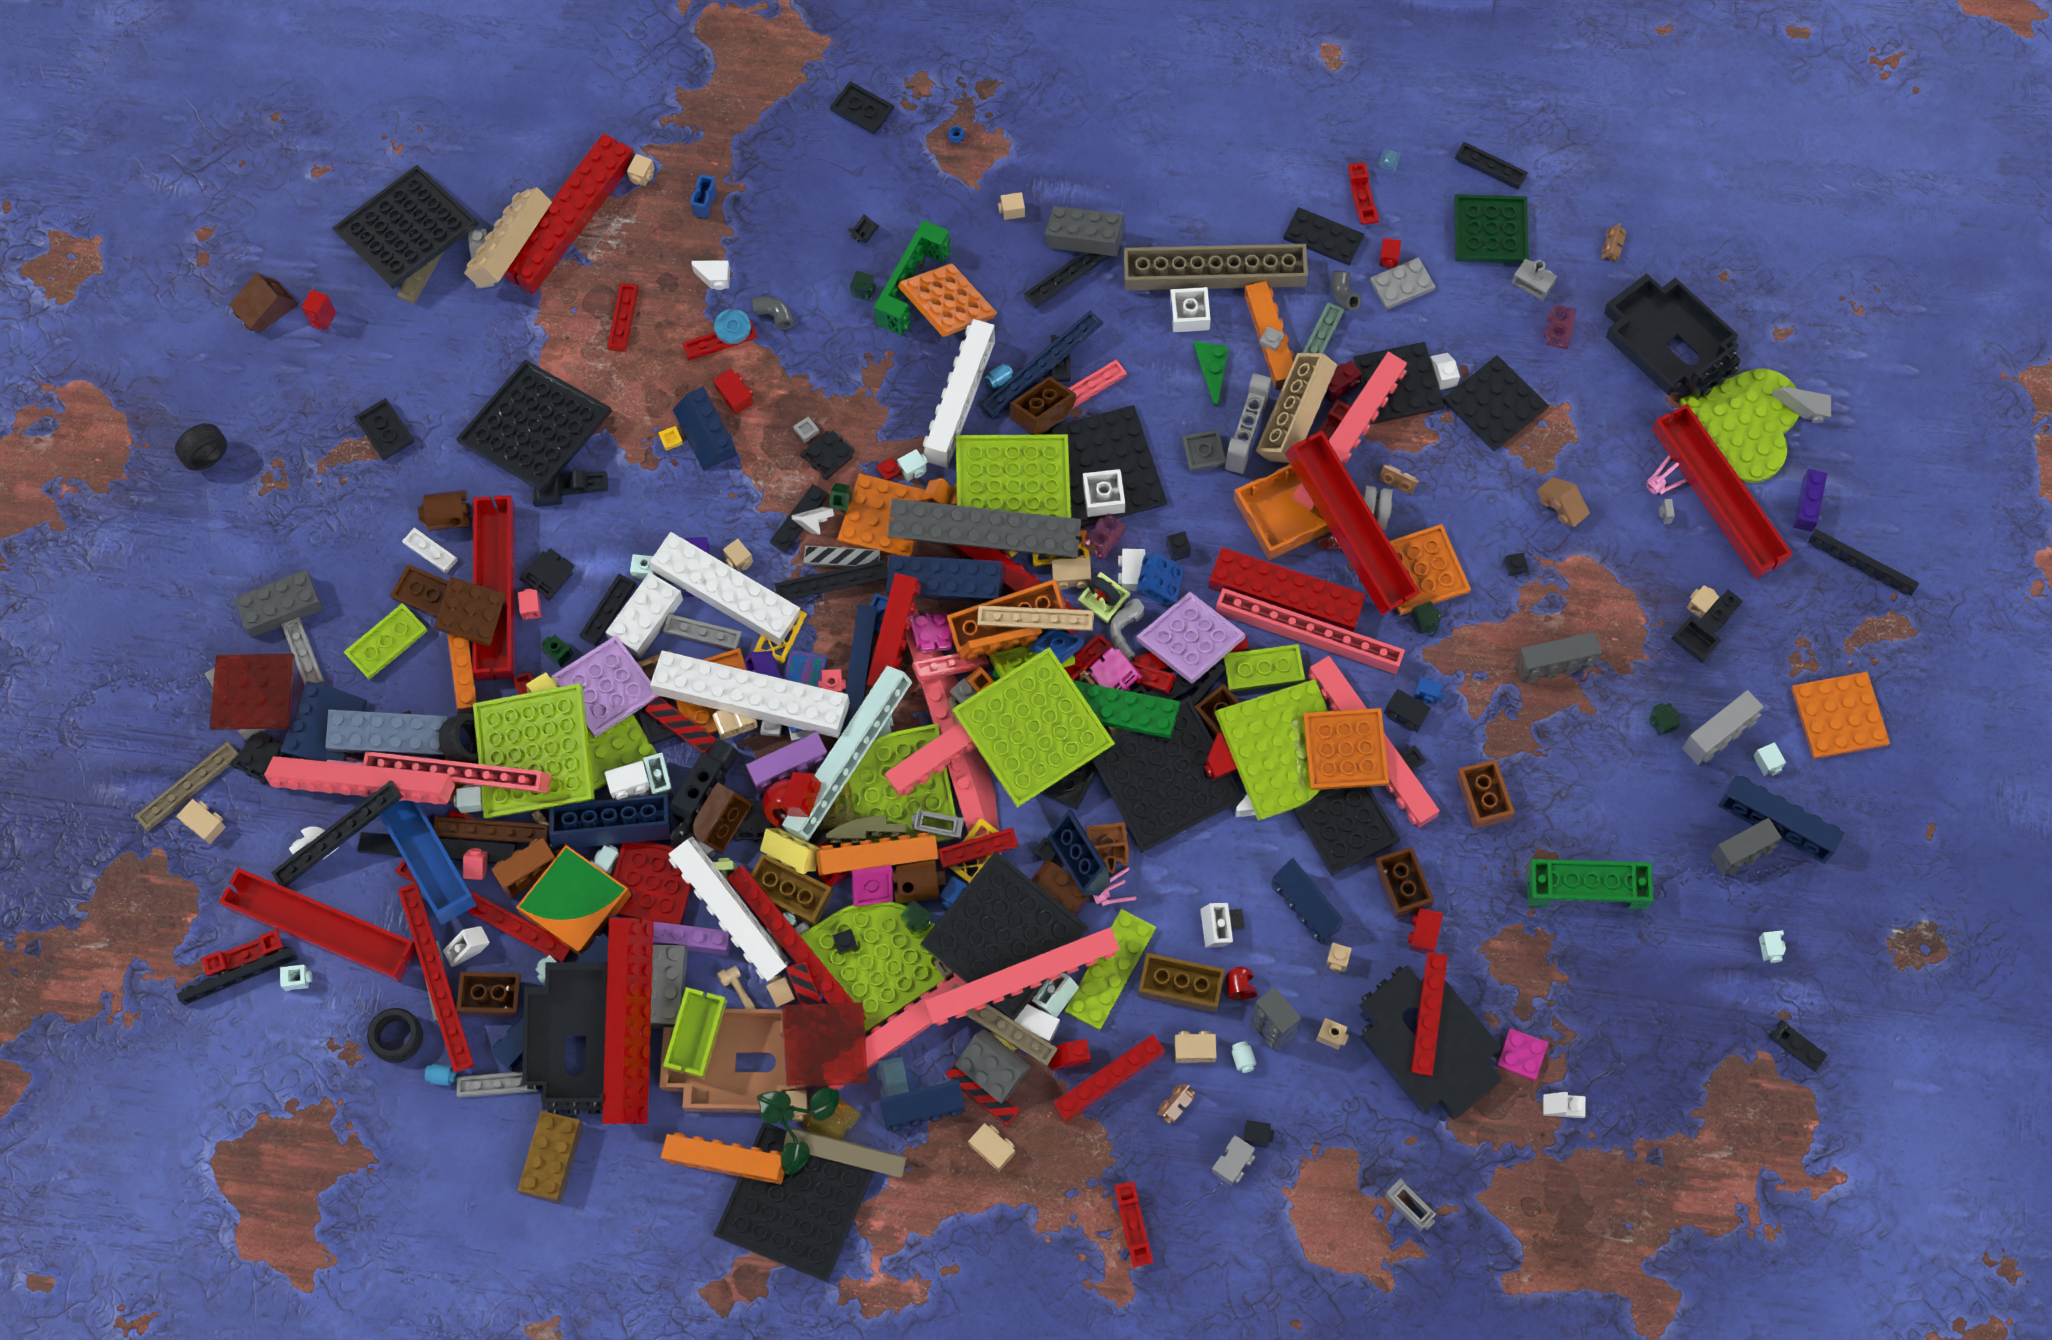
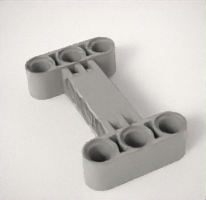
[1225,373,1272,475]

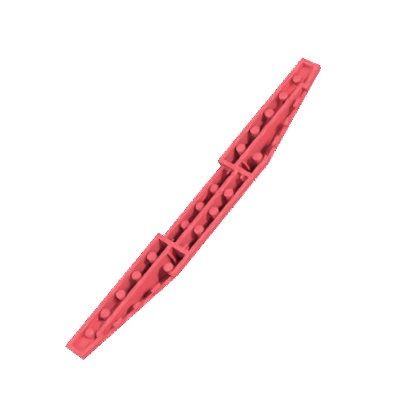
[905,608,1002,864]

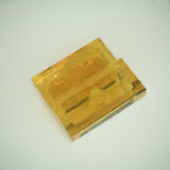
[803,1098,861,1140]

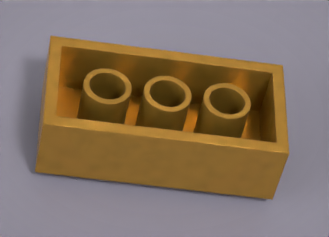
[751,853,834,927]
[1138,953,1225,1013]
[517,1111,584,1204]

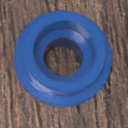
[947,126,965,143]

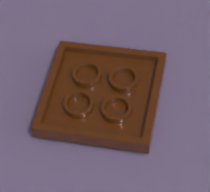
[434,576,506,647]

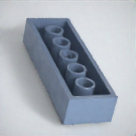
[325,710,448,758]

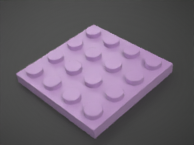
[1137,592,1245,684]
[552,635,660,738]

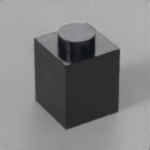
[1166,531,1191,561]
[1243,1120,1274,1148]

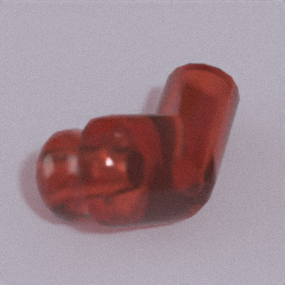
[1318,536,1342,552]

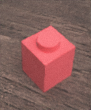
[518,589,542,620]
[463,848,488,880]

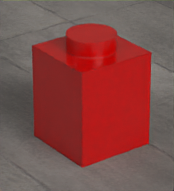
[1379,238,1401,268]

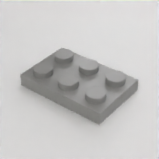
[1370,258,1435,310]

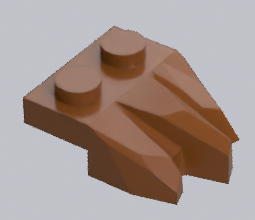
[1086,822,1129,874]

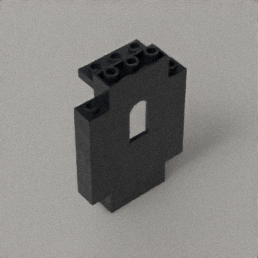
[1604,273,1741,400]
[522,962,608,1114]
[1358,965,1503,1120]

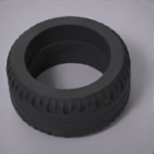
[175,423,228,471]
[439,713,478,763]
[367,1008,423,1063]

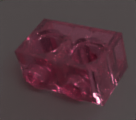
[1544,305,1576,349]
[1084,513,1127,560]

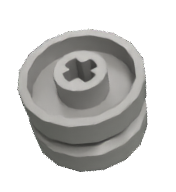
[1363,485,1393,530]

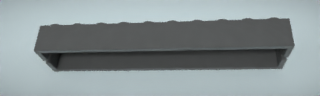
[887,498,1081,559]

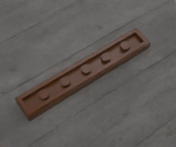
[433,816,549,845]

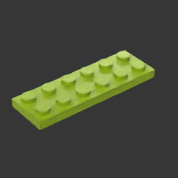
[1065,909,1156,1031]

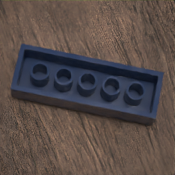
[886,555,1005,602]
[1718,775,1844,864]
[549,794,671,850]

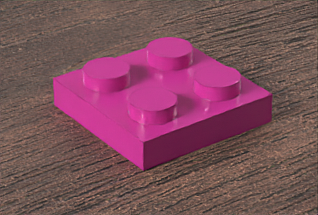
[852,865,893,907]
[1496,1028,1548,1081]

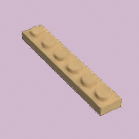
[977,606,1094,631]

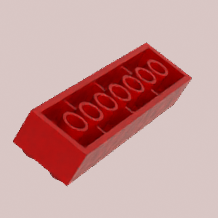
[1208,547,1366,632]

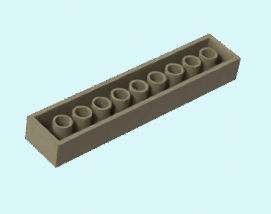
[1123,244,1308,291]

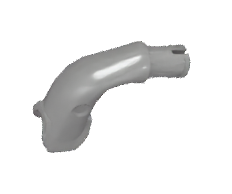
[1110,599,1144,660]

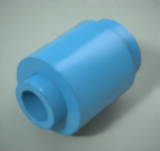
[985,364,1013,389]
[425,1064,456,1086]

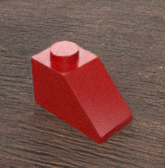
[1204,733,1237,780]
[1049,1039,1090,1071]

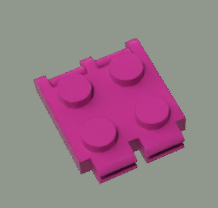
[910,611,954,653]
[1090,646,1142,691]

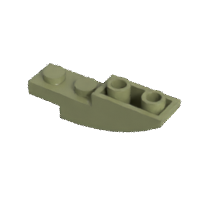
[826,816,906,844]

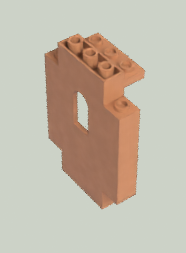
[659,1009,813,1113]

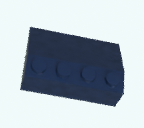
[280,681,367,762]

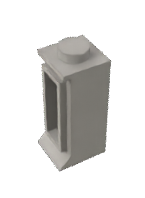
[911,810,964,840]
[1384,1178,1436,1232]

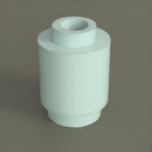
[1232,1041,1257,1073]

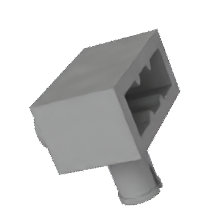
[1512,259,1557,301]

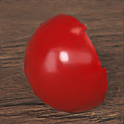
[762,779,790,828]

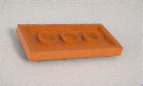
[959,628,1042,660]

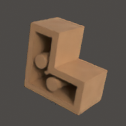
[1536,477,1590,527]

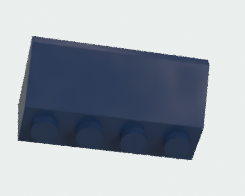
[673,386,737,471]
[1047,809,1110,896]
[1272,858,1343,943]
[879,1079,966,1132]

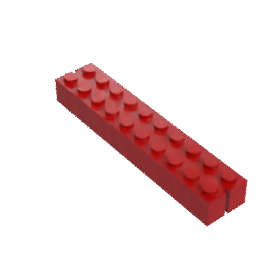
[503,133,635,294]
[1651,404,1793,579]
[1284,430,1420,616]
[473,495,515,681]
[218,867,416,983]
[602,918,654,1124]

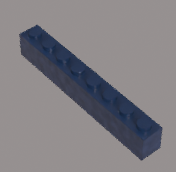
[490,934,608,1071]

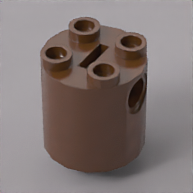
[418,489,471,532]
[892,860,946,903]

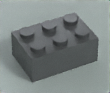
[1710,818,1782,876]
[955,1029,1031,1103]

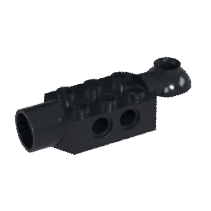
[670,739,739,849]

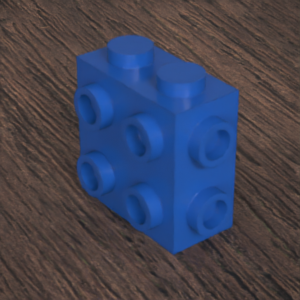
[1136,552,1184,605]

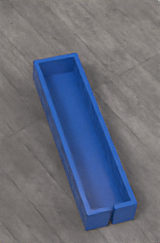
[379,800,477,925]

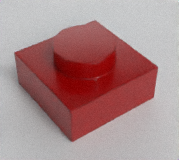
[876,457,902,481]

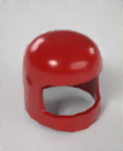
[1225,966,1258,1000]

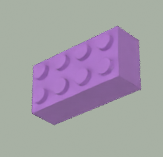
[746,732,828,797]

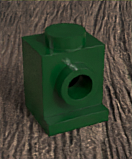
[829,483,852,511]
[542,634,574,667]

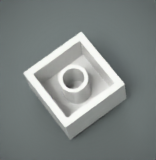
[1170,287,1210,332]
[1083,469,1125,517]
[605,761,653,800]

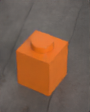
[921,478,954,504]
[966,667,994,693]

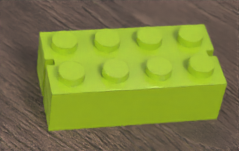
[663,987,727,1079]

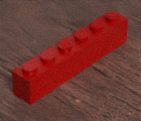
[866,573,921,687]
[1053,1034,1165,1124]

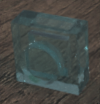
[1378,148,1401,172]

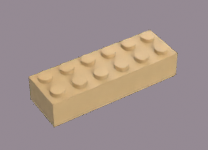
[464,187,552,288]
[1256,353,1337,463]

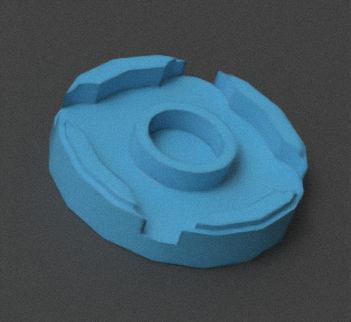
[714,309,751,344]

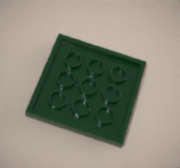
[1454,194,1529,263]

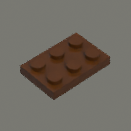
[390,564,448,618]

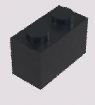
[1384,688,1431,733]

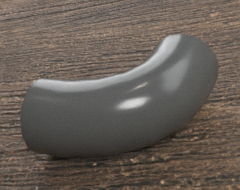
[1332,271,1362,311]
[751,296,794,330]

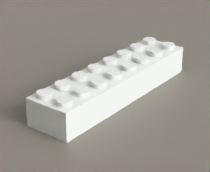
[923,319,995,468]
[650,532,800,646]
[669,836,790,981]

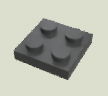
[1182,429,1226,472]

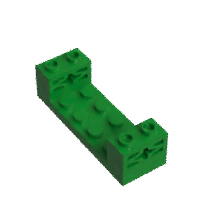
[874,220,952,336]
[1526,859,1653,910]

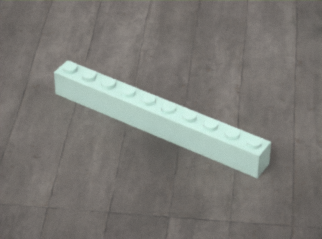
[782,666,912,841]

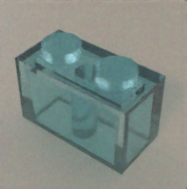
[876,1057,909,1098]

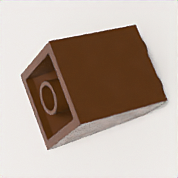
[229,273,298,332]

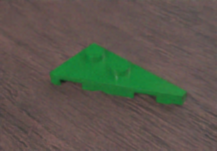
[1193,341,1229,407]

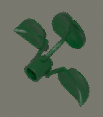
[757,1087,839,1175]

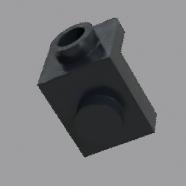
[848,214,879,243]

